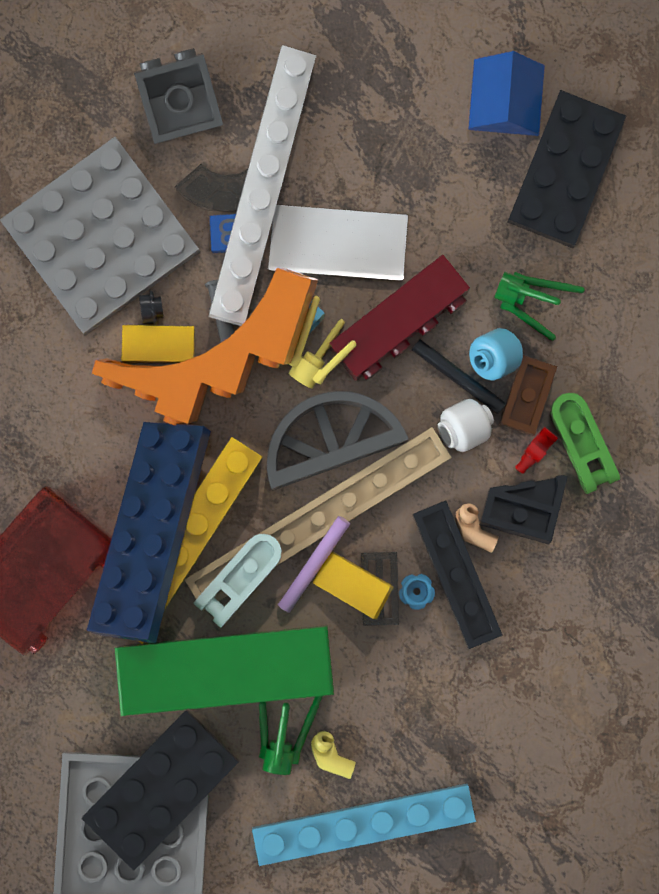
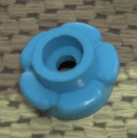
[399,574,435,610]

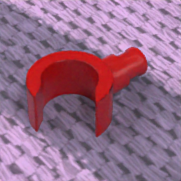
[515,426,558,474]

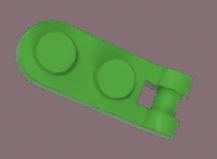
[550,393,620,494]

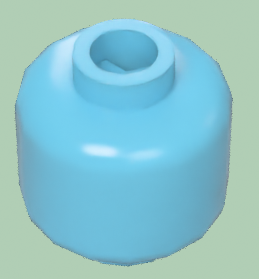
[469,328,523,381]

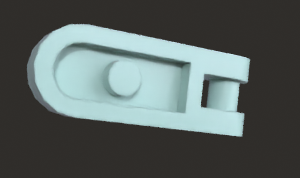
[193,534,282,628]

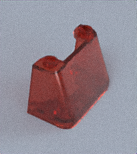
[0,486,112,656]

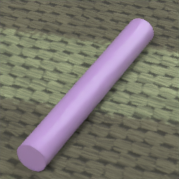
[278,516,350,613]

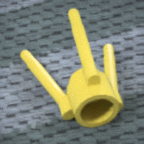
[288,296,356,389]

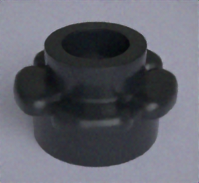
[139,291,164,326]

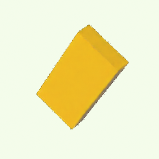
[121,325,195,363]
[313,551,394,619]

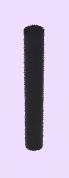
[412,339,506,414]

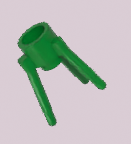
[494,272,585,341]
[259,696,323,775]

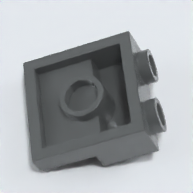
[134,48,223,144]

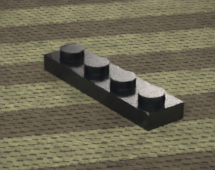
[412,500,503,649]

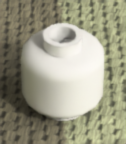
[438,399,494,452]

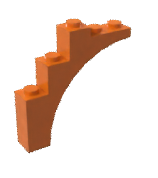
[92,268,318,426]

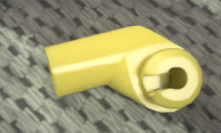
[311,731,356,779]

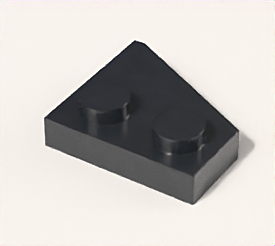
[479,475,568,545]

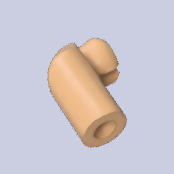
[455,503,499,553]

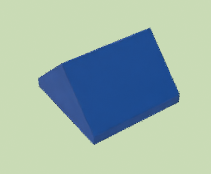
[468,51,545,136]

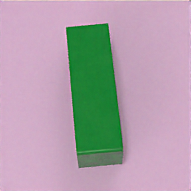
[114,625,334,716]

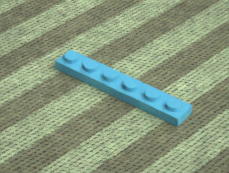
[252,784,476,866]

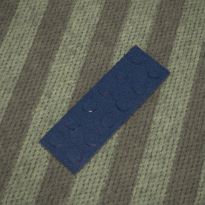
[87,422,211,643]

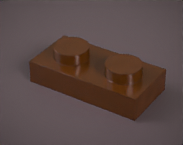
[499,355,558,436]

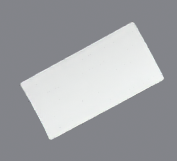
[268,205,408,280]

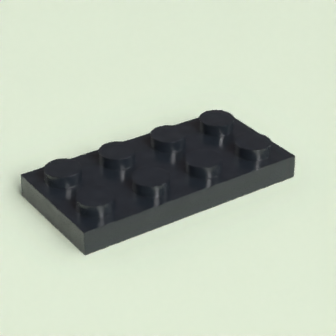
[507,90,626,248]
[81,710,239,871]

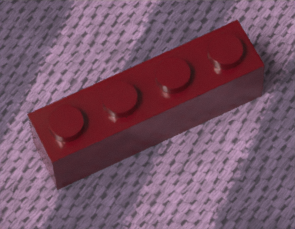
[329,254,470,381]

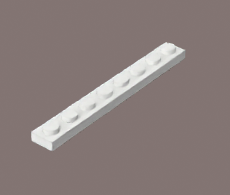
[208,45,316,326]

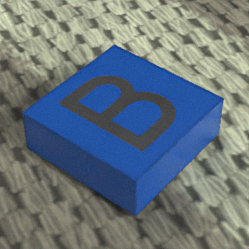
[209,214,236,253]

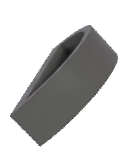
[267,391,409,491]

